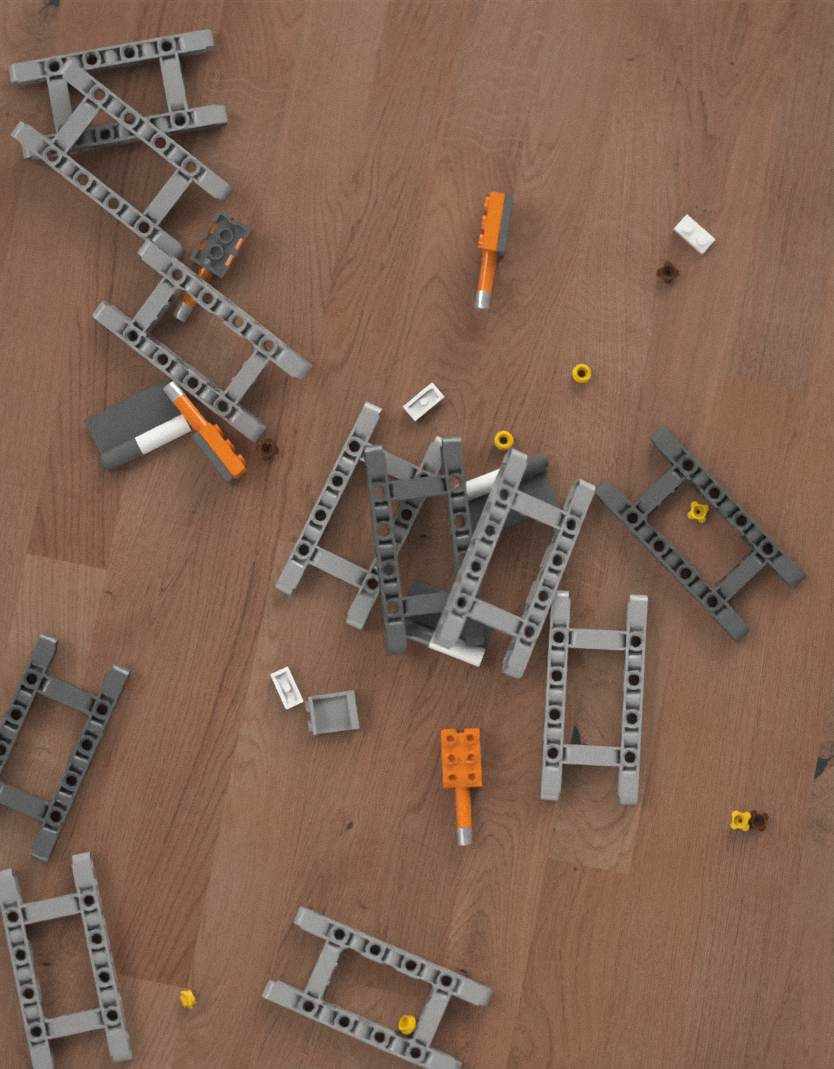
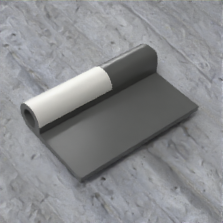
[84,379,192,472]
[454,454,560,536]
[404,579,493,667]

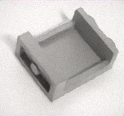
[305,690,360,735]

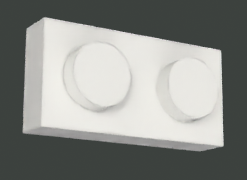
[674,215,715,254]
[403,383,444,422]
[270,667,304,709]

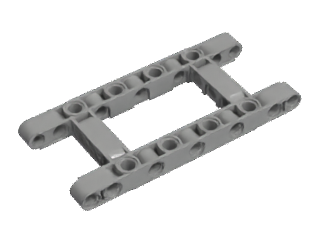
[8,29,228,161]
[10,58,234,260]
[92,238,313,442]
[275,401,442,630]
[432,448,595,679]
[540,590,648,805]
[0,852,133,1069]
[262,906,494,1069]

